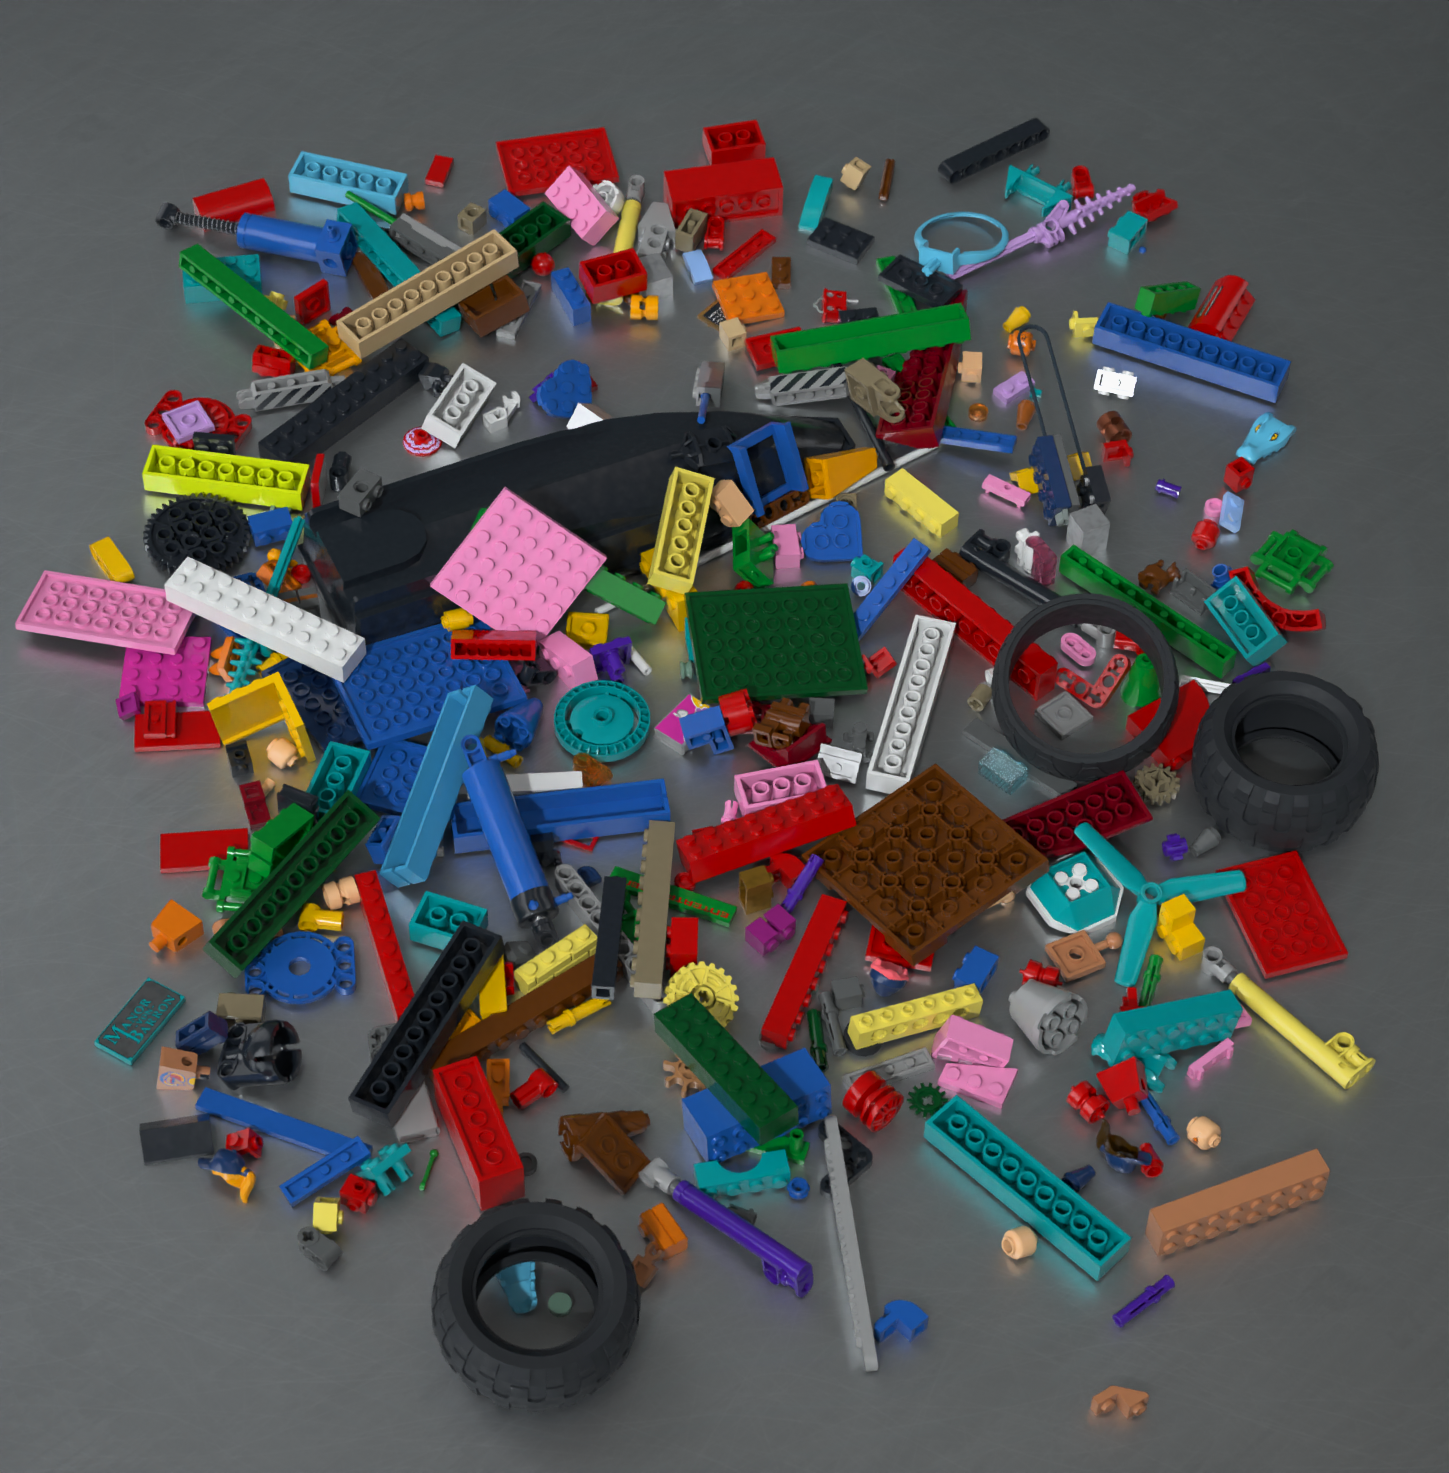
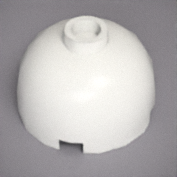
[593,180,624,215]

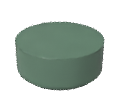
[548,1292,572,1317]

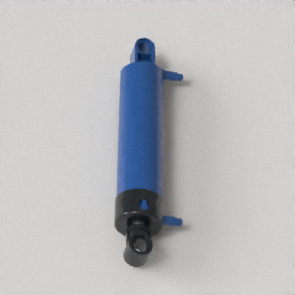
[461,734,574,952]

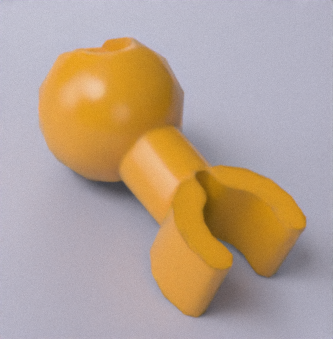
[267,548,298,575]

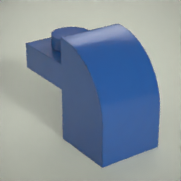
[873,1300,929,1344]

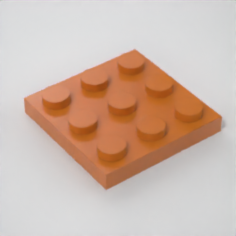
[712,272,785,324]

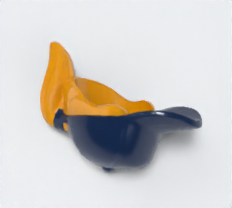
[198,1148,256,1204]

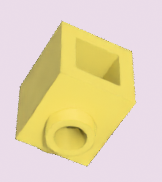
[313,1197,344,1234]

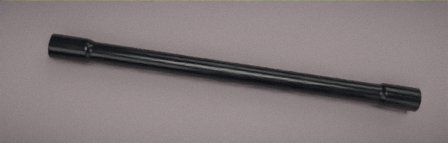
[832,363,895,472]

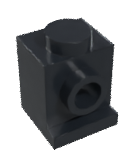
[225,740,254,778]

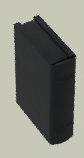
[277,784,320,828]

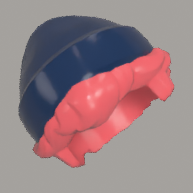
[869,958,909,997]

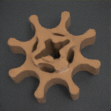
[663,1054,707,1098]

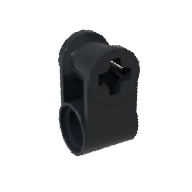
[516,658,557,687]

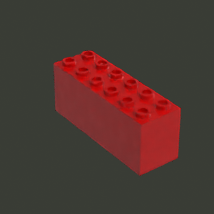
[664,157,783,229]
[433,1056,525,1211]

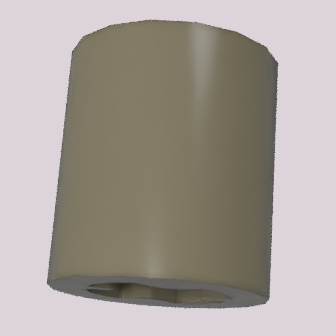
[967,684,992,712]

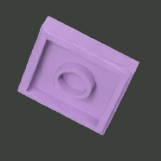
[162,400,215,444]

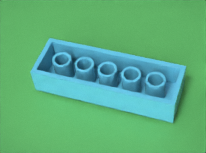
[288,151,409,215]

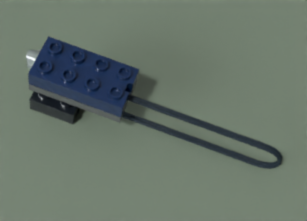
[1017,325,1111,527]

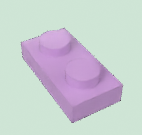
[993,371,1035,405]

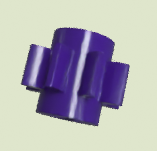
[1162,833,1188,861]

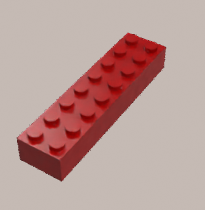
[676,783,857,883]

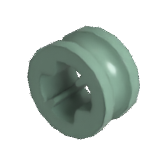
[680,660,692,680]

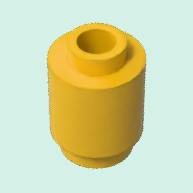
[441,608,473,632]

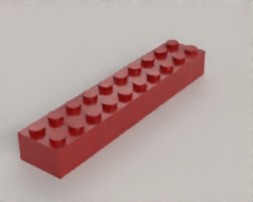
[893,546,1058,701]

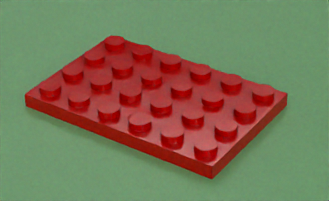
[496,127,619,197]
[1215,851,1348,979]

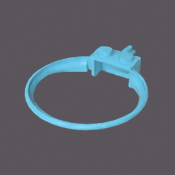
[914,212,1009,277]

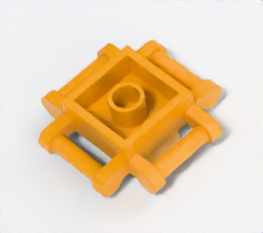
[296,319,362,376]

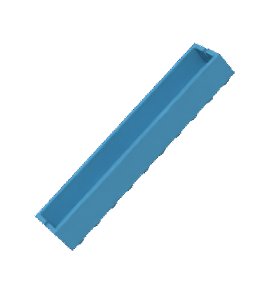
[379,685,493,888]

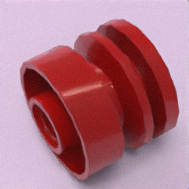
[842,1070,904,1132]

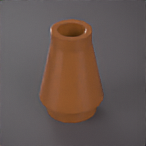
[1016,400,1036,430]

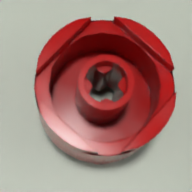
[718,688,757,737]

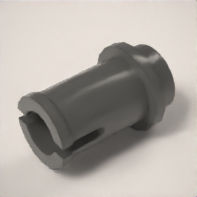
[728,1204,757,1225]

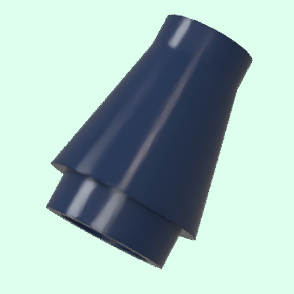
[1061,1165,1096,1193]

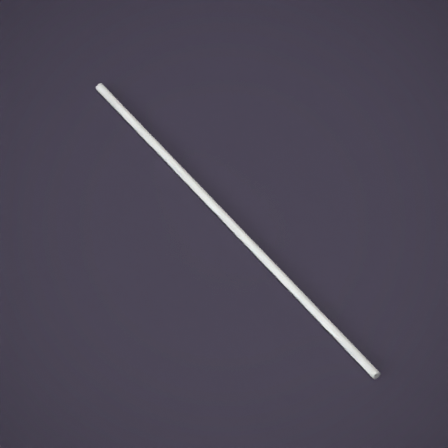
[594,443,944,614]

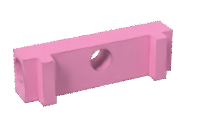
[982,474,1031,508]
[1187,1038,1234,1081]

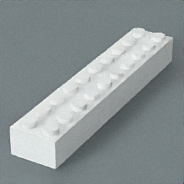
[164,557,366,683]
[866,615,956,794]

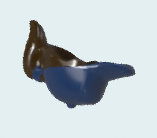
[1096,1119,1152,1174]

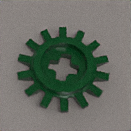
[907,1083,948,1118]

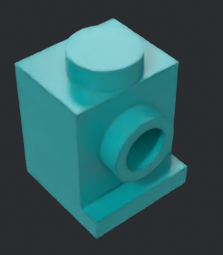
[851,554,884,587]

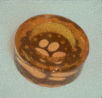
[968,403,988,422]

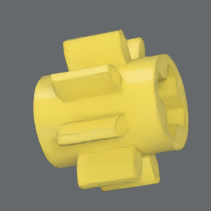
[265,291,288,310]

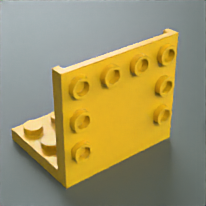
[207,672,316,763]

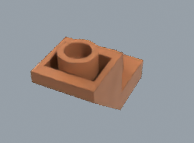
[1090,1385,1149,1419]

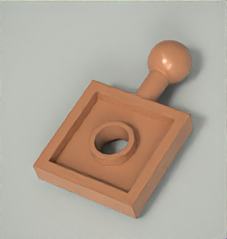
[1045,930,1123,983]

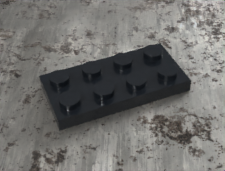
[878,254,963,308]

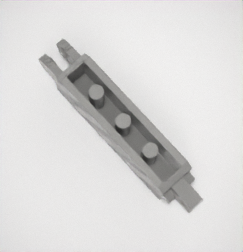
[755,366,850,406]
[236,369,345,412]

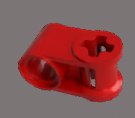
[1071,165,1094,200]
[704,216,725,251]

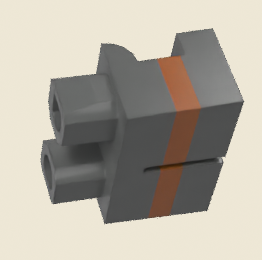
[277,586,321,618]

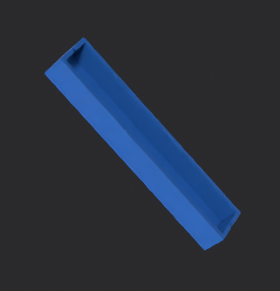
[450,779,671,854]

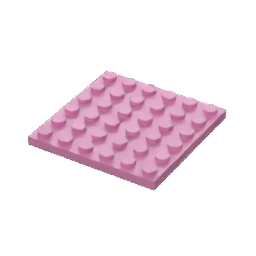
[430,487,607,649]

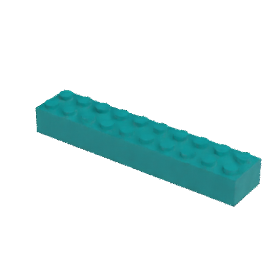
[924,1095,1131,1281]

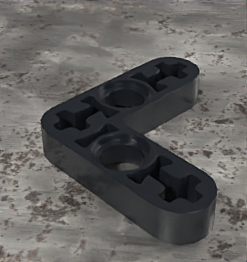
[818,1120,873,1199]

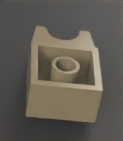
[844,358,905,423]

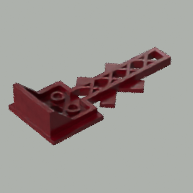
[719,701,832,768]

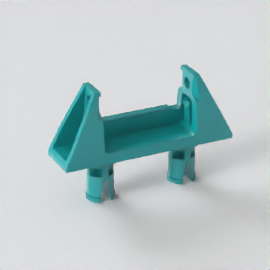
[1005,164,1073,217]

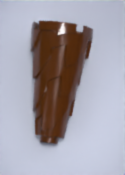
[558,1110,650,1162]

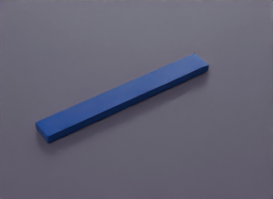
[195,1087,373,1167]

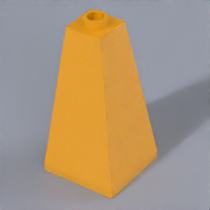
[803,447,878,500]

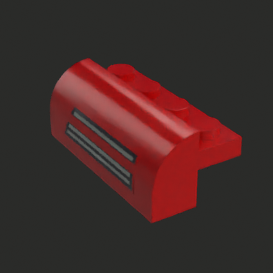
[1187,275,1256,342]

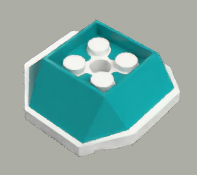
[1026,852,1124,935]

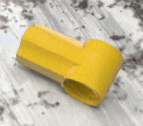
[298,903,344,932]

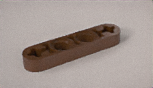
[746,490,810,529]

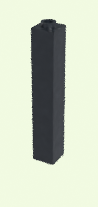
[592,876,627,1000]

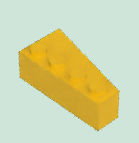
[639,548,698,632]

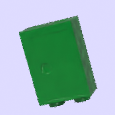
[732,519,778,589]

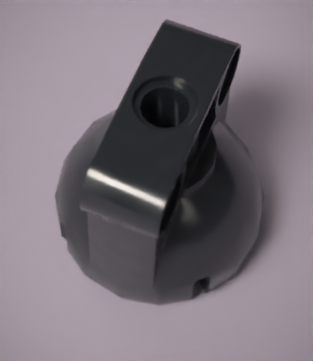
[216,1020,302,1090]

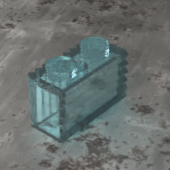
[978,747,1028,795]

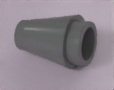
[1189,827,1221,857]

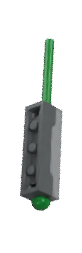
[345,190,461,265]

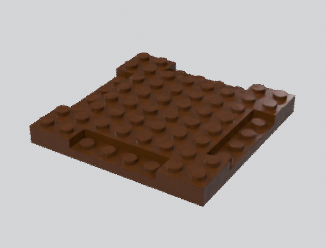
[801,763,1049,967]

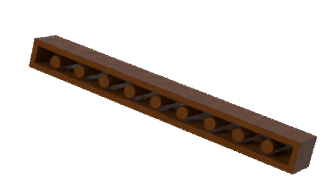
[427,954,623,1084]

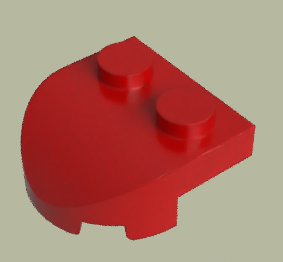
[1131,189,1178,222]

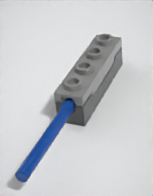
[693,361,725,424]

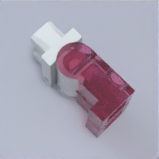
[1015,528,1057,587]

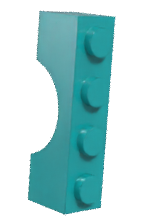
[693,1149,791,1199]

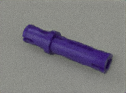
[780,854,824,915]
[1112,1275,1175,1328]

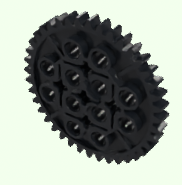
[143,493,251,575]

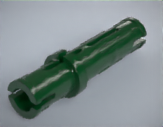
[806,1009,829,1072]

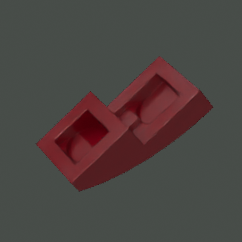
[239,780,271,830]

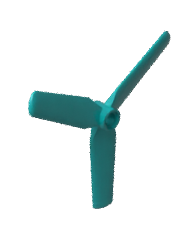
[1074,822,1246,987]

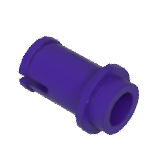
[1155,479,1182,499]

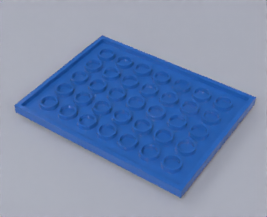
[332,615,527,750]

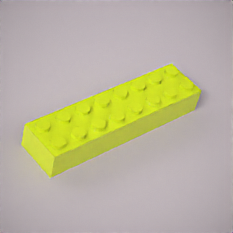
[142,445,311,510]

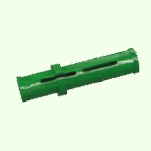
[1138,955,1163,1006]

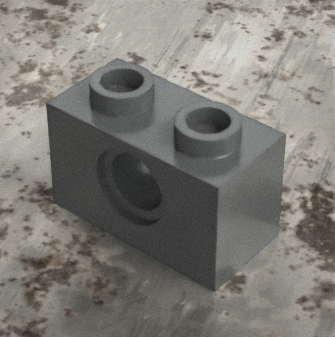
[338,468,384,518]

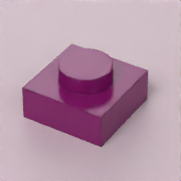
[116,692,142,721]

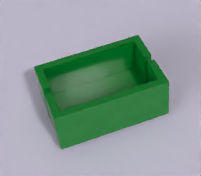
[248,803,314,878]

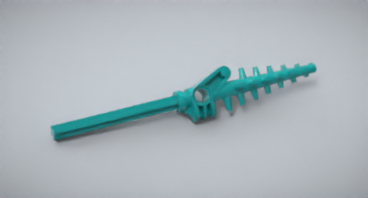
[224,516,305,696]

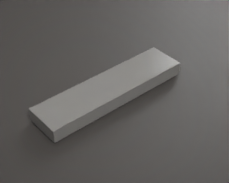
[496,279,541,340]
[843,1047,935,1089]

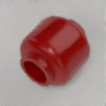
[1191,519,1221,550]

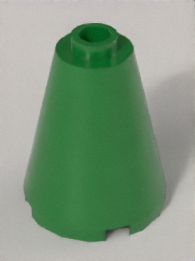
[1120,653,1161,708]

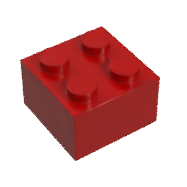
[666,917,698,978]

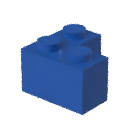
[679,705,734,755]

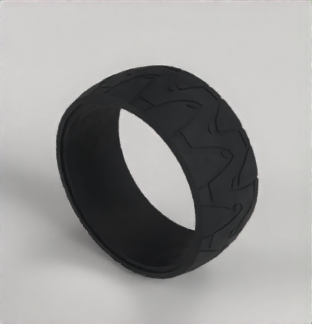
[991,593,1179,782]

